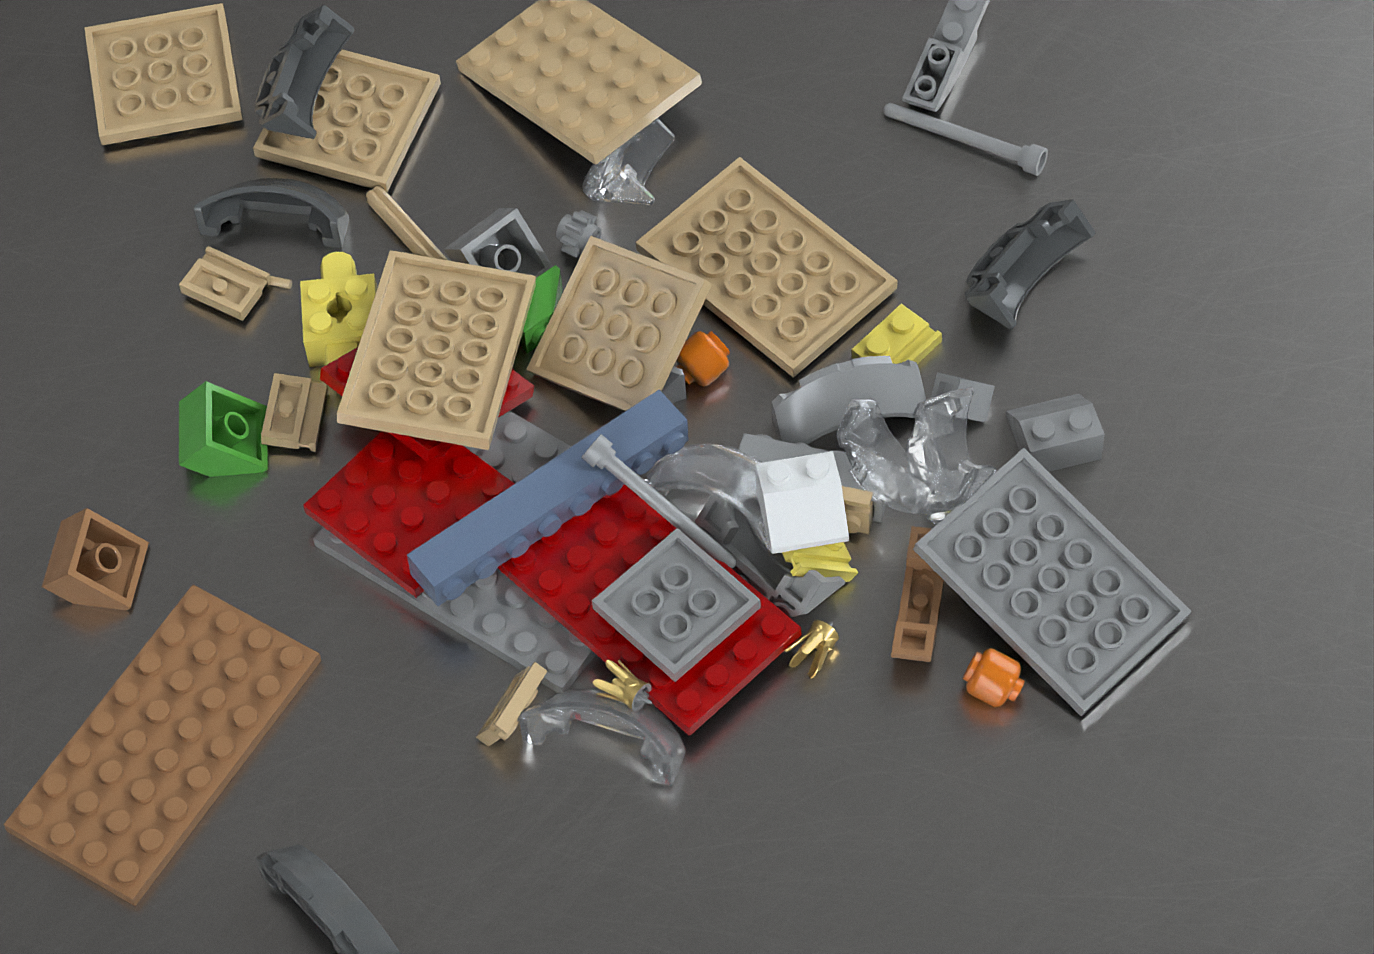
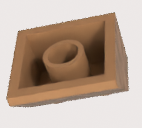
[42,508,149,610]

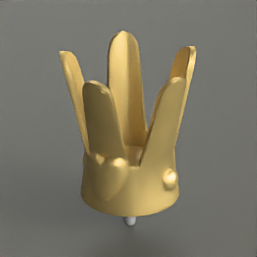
[784,620,839,679]
[593,660,652,711]

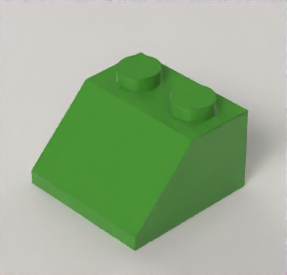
[179,381,268,477]

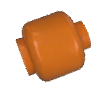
[676,331,730,387]
[962,648,1025,707]

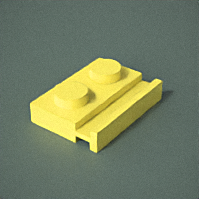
[851,303,942,364]
[782,542,858,582]

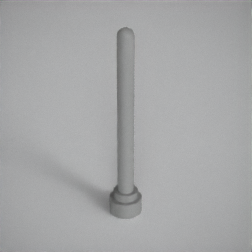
[883,103,1048,176]
[581,434,736,569]

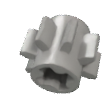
[556,210,602,257]

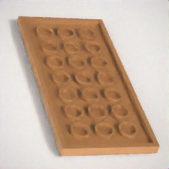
[4,585,321,906]

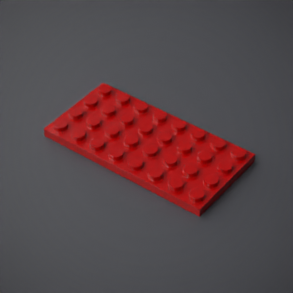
[498,484,802,736]

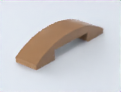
[891,526,944,662]

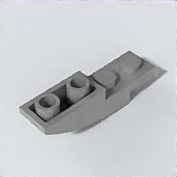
[902,0,990,112]

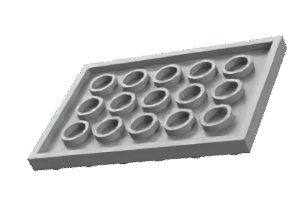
[913,448,1192,716]

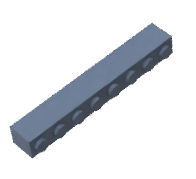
[407,389,689,606]

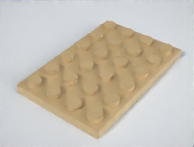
[456,0,702,165]
[636,157,897,378]
[337,250,536,450]

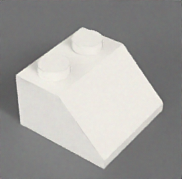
[756,451,849,554]

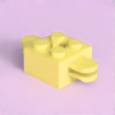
[300,252,377,367]

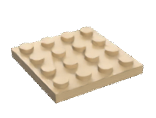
[84,3,243,145]
[253,49,441,192]
[526,236,712,412]

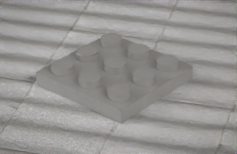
[592,528,761,682]

